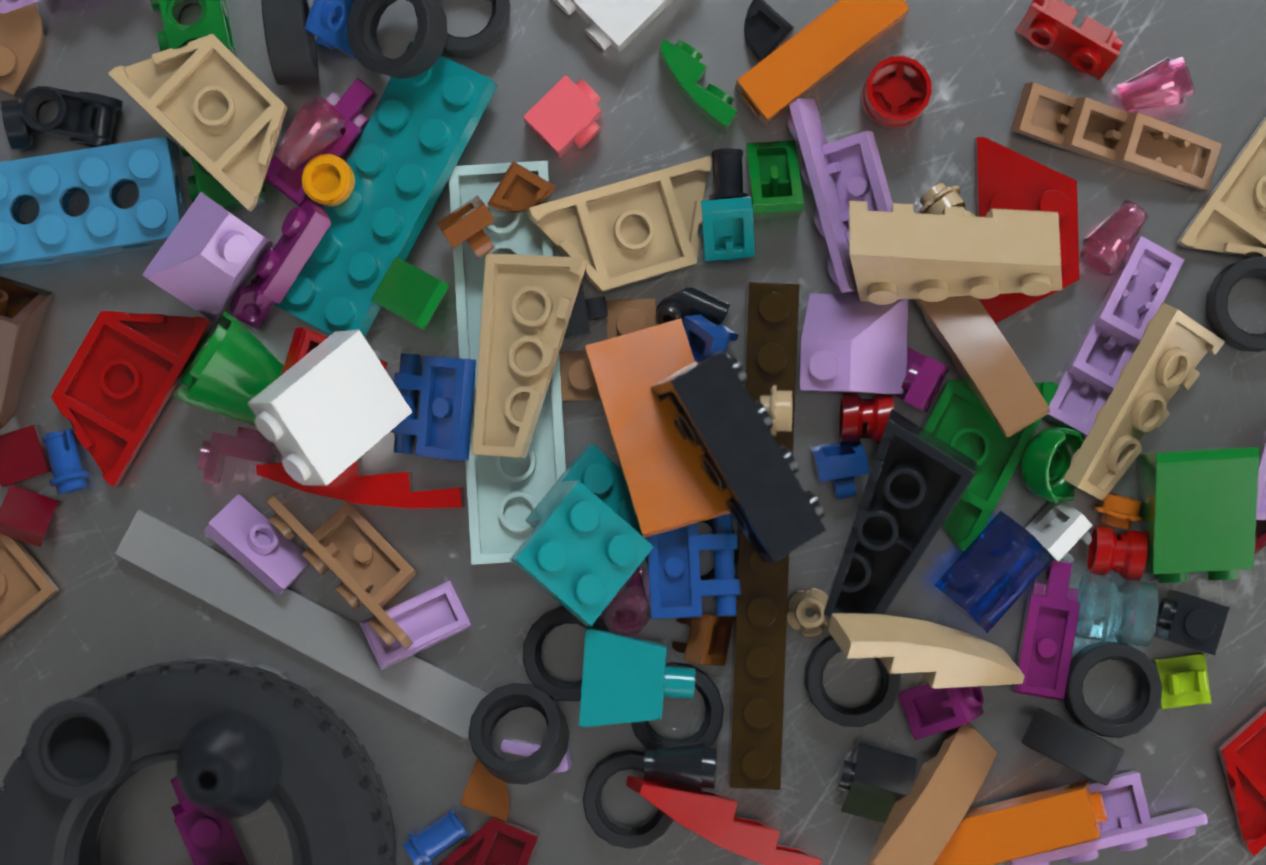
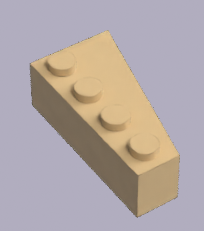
[849,201,1062,305]

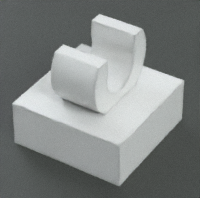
[1022,501,1092,563]

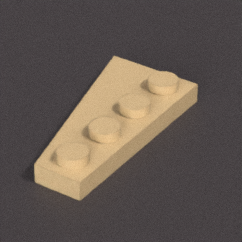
[472,253,588,458]
[1063,302,1225,501]

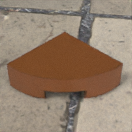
[487,161,556,213]
[460,758,510,822]

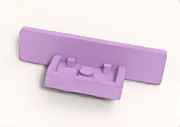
[788,98,893,293]
[1005,770,1208,865]

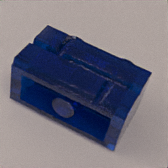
[934,511,1054,633]

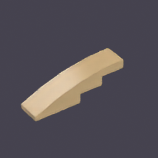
[828,613,1025,689]

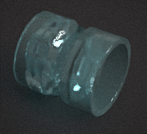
[1075,574,1158,647]

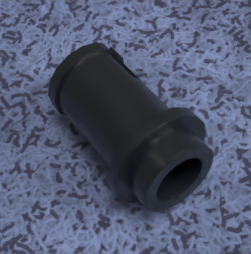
[709,148,748,200]

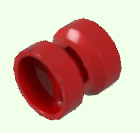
[839,393,894,444]
[1087,525,1148,581]

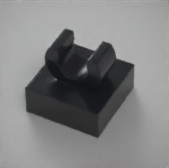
[563,283,608,340]

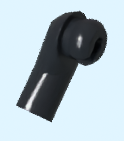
[655,287,731,325]

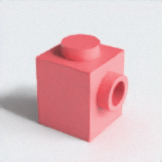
[523,75,602,159]

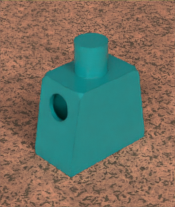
[579,626,695,727]

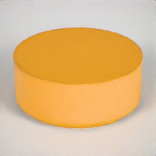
[302,154,355,206]

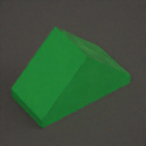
[746,140,804,220]
[371,257,450,331]

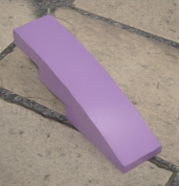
[1042,236,1184,441]

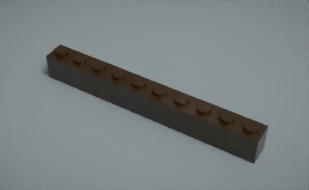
[727,282,800,790]

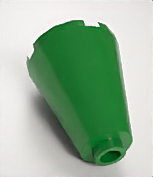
[173,311,284,426]

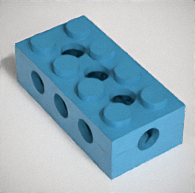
[0,136,187,272]

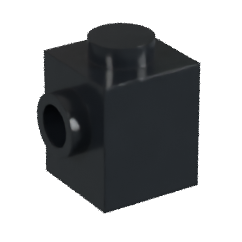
[1154,590,1230,656]
[836,743,917,824]

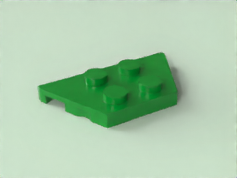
[922,380,1059,556]

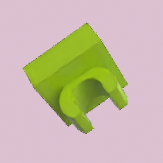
[1152,652,1212,709]

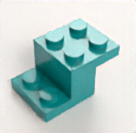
[510,444,654,626]

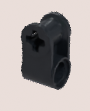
[20,86,123,148]

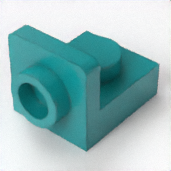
[701,197,755,261]

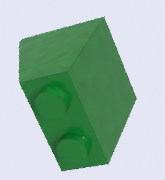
[1136,447,1259,583]

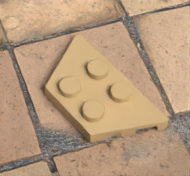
[108,34,288,212]
[1176,116,1266,258]
[526,156,712,293]

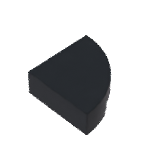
[744,0,794,64]

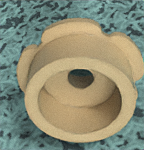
[919,183,966,215]
[760,385,792,435]
[787,588,830,637]

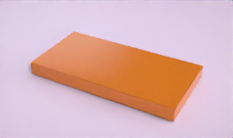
[585,318,732,538]

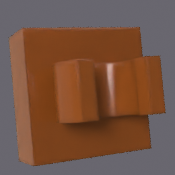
[437,195,495,259]
[672,612,734,666]

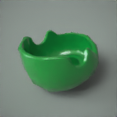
[1021,427,1084,504]

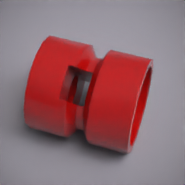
[860,56,932,131]

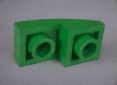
[659,39,738,134]

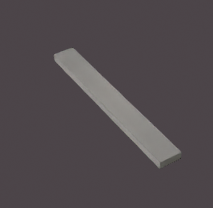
[114,510,489,740]

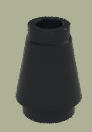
[644,742,717,793]

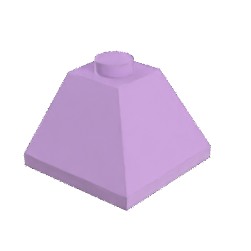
[142,192,273,323]
[799,294,909,395]

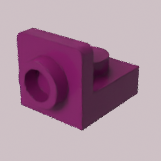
[894,347,950,412]
[898,682,984,740]

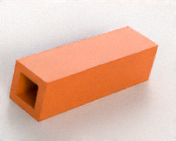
[735,0,910,126]
[933,780,1108,865]

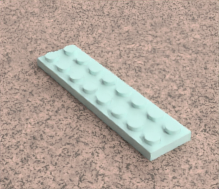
[449,160,566,565]

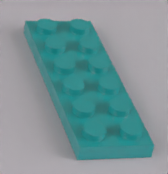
[273,41,498,338]

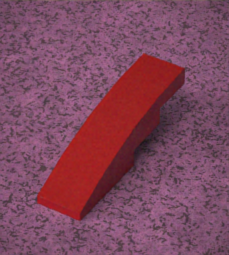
[256,457,465,509]
[626,776,822,865]

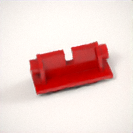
[1015,0,1124,80]

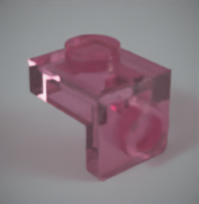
[198,427,278,483]

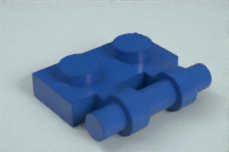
[390,353,476,460]
[647,514,741,620]

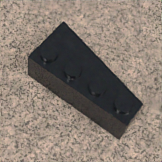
[651,350,827,563]
[823,409,977,619]

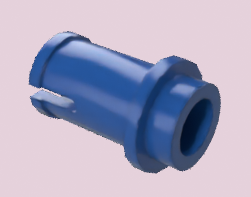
[42,429,90,495]
[402,809,469,865]

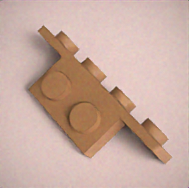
[266,494,417,650]

